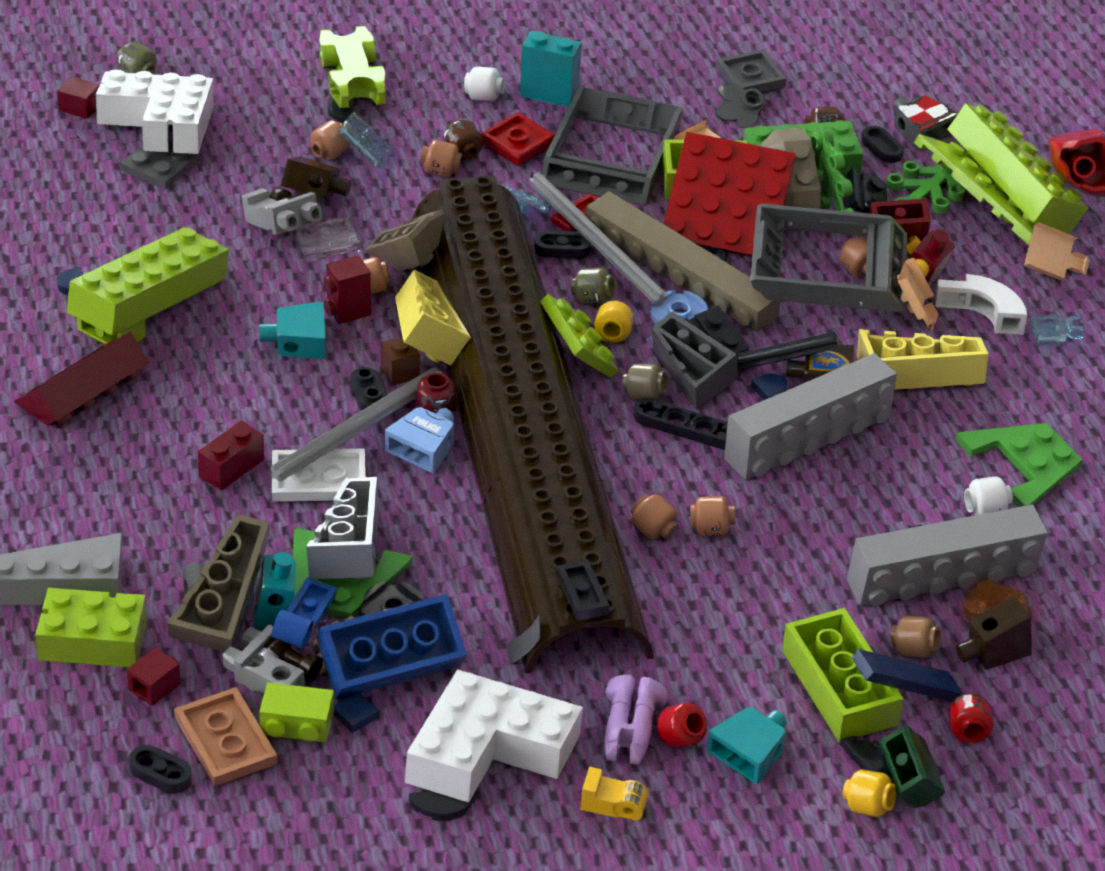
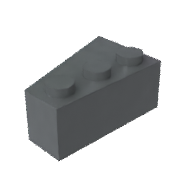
[652,311,738,410]

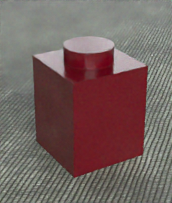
[57,76,99,119]
[127,647,181,706]

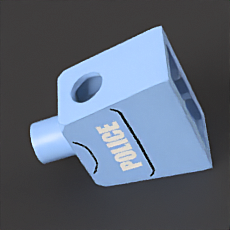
[385,407,454,473]

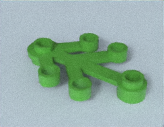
[810,127,854,212]
[886,161,965,214]

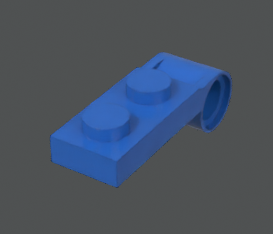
[271,577,337,649]

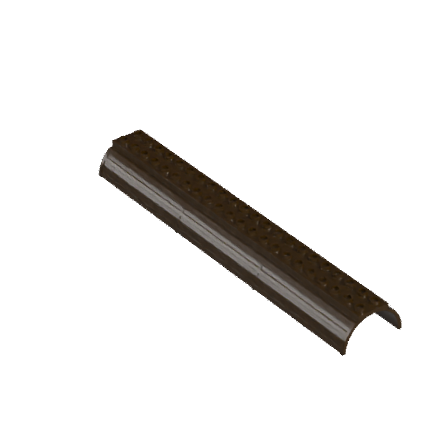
[412,176,654,674]

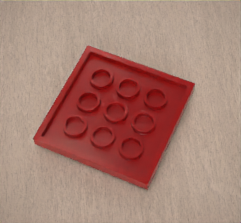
[663,131,796,257]

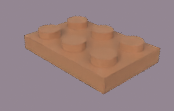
[174,687,278,787]

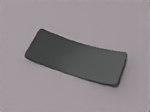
[508,615,540,664]

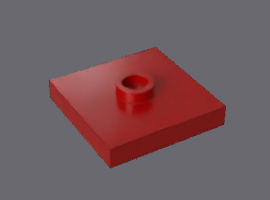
[481,112,555,166]

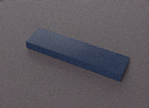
[852,649,963,701]

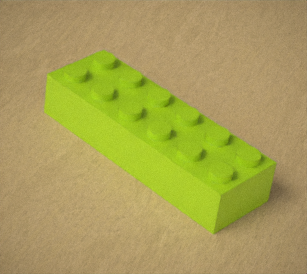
[947,103,1089,234]
[67,227,229,335]

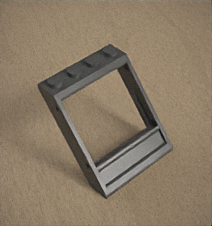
[541,86,683,206]
[750,204,907,312]

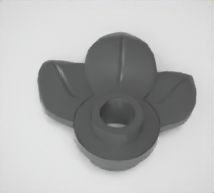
[715,84,765,128]

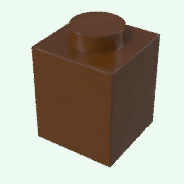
[381,337,420,385]

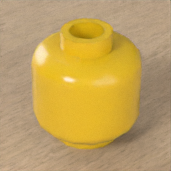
[594,301,634,343]
[843,770,897,817]

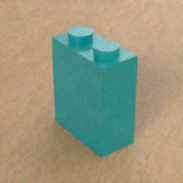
[520,31,582,107]

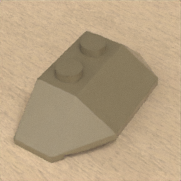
[760,128,820,231]
[364,209,445,271]

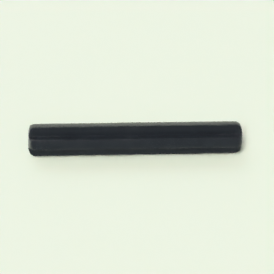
[736,332,839,371]

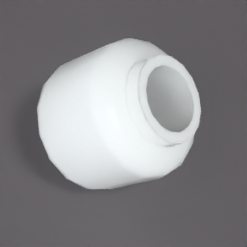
[464,67,505,102]
[964,476,1013,516]

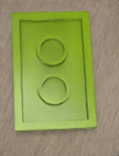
[540,294,619,377]

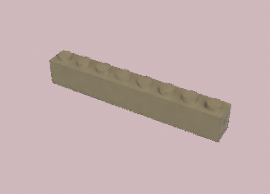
[586,191,780,332]

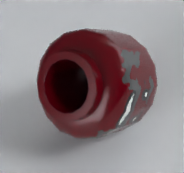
[417,372,456,414]

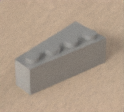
[306,477,379,580]
[0,533,123,605]

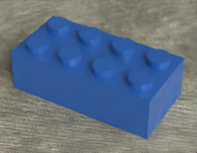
[316,594,467,700]

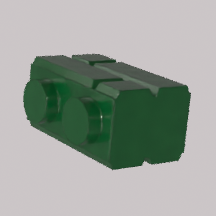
[879,725,945,808]

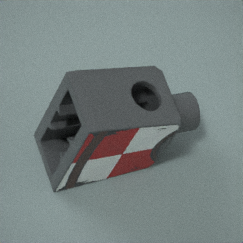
[893,95,958,150]

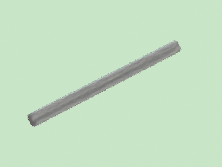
[529,173,667,306]
[270,367,443,482]

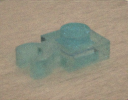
[1029,315,1085,344]

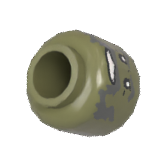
[117,41,157,75]
[571,268,616,305]

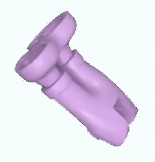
[604,674,668,765]

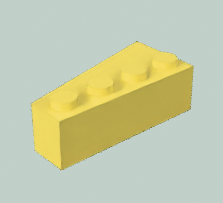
[395,270,471,365]
[857,329,988,390]

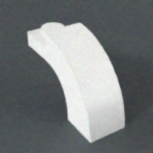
[935,274,1027,335]

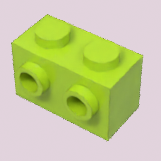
[259,682,334,743]

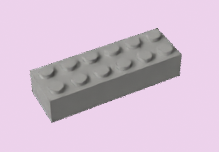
[724,353,897,480]
[847,504,1048,606]

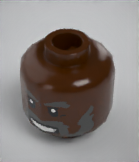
[443,120,483,160]

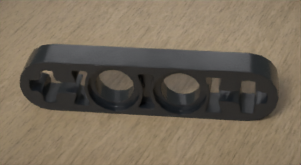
[634,398,728,450]

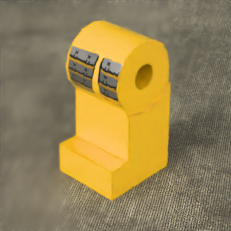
[580,766,649,821]

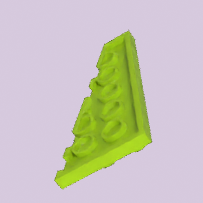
[913,134,1035,245]

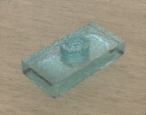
[338,112,394,168]
[497,183,552,214]

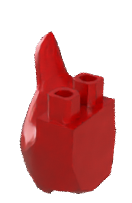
[1048,128,1105,197]

